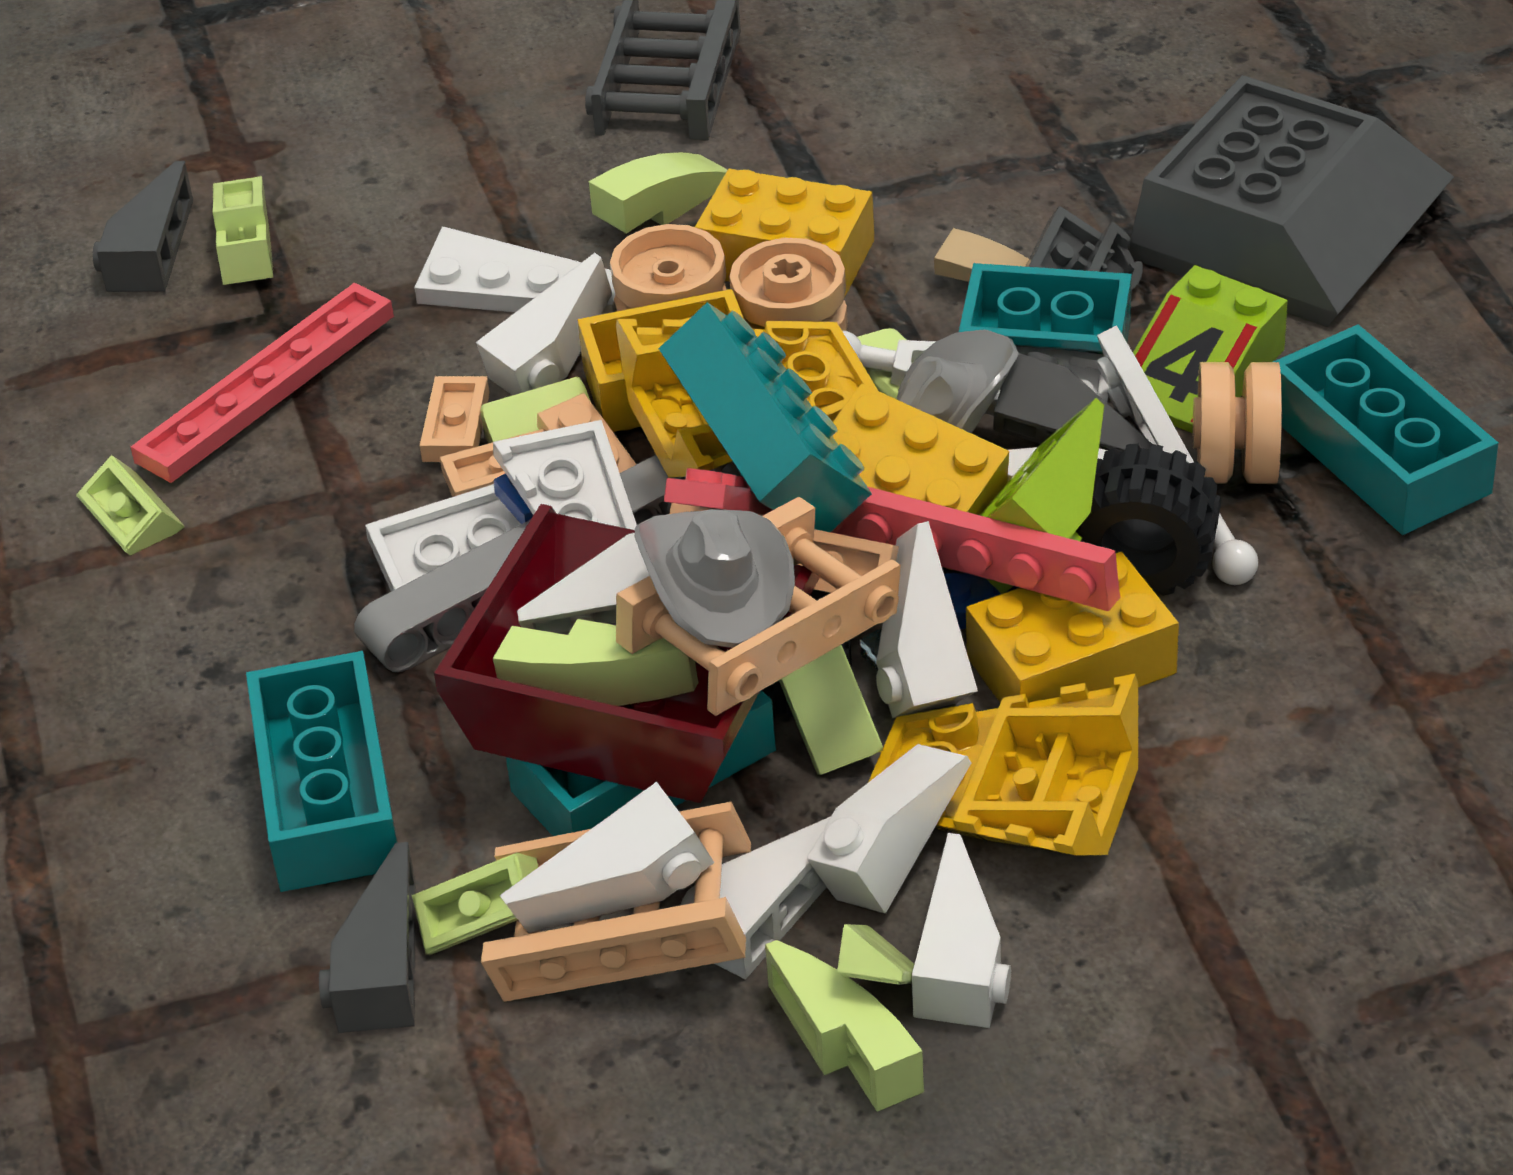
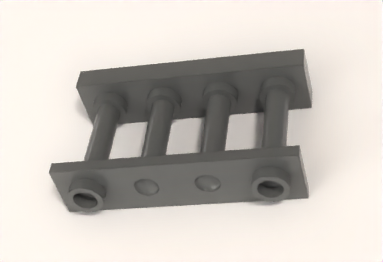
[585,0,741,140]

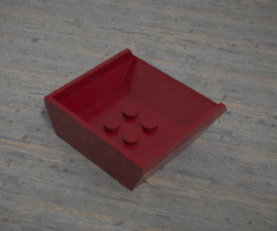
[434,504,820,803]

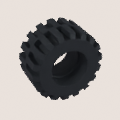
[1076,443,1221,596]

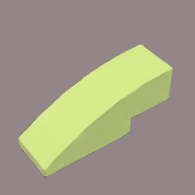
[589,152,727,234]
[213,176,273,285]
[493,619,699,706]
[765,940,924,1112]

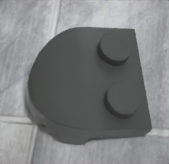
[1025,206,1143,292]

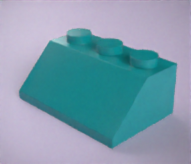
[959,263,1132,355]

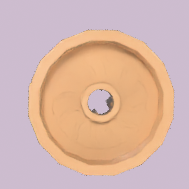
[610,224,727,312]
[729,238,848,331]
[1193,362,1282,484]

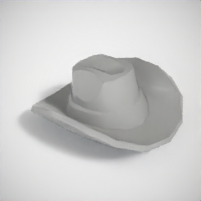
[897,329,1019,433]
[634,509,795,648]

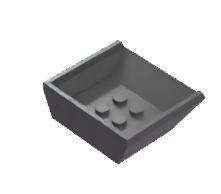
[1130,75,1454,327]

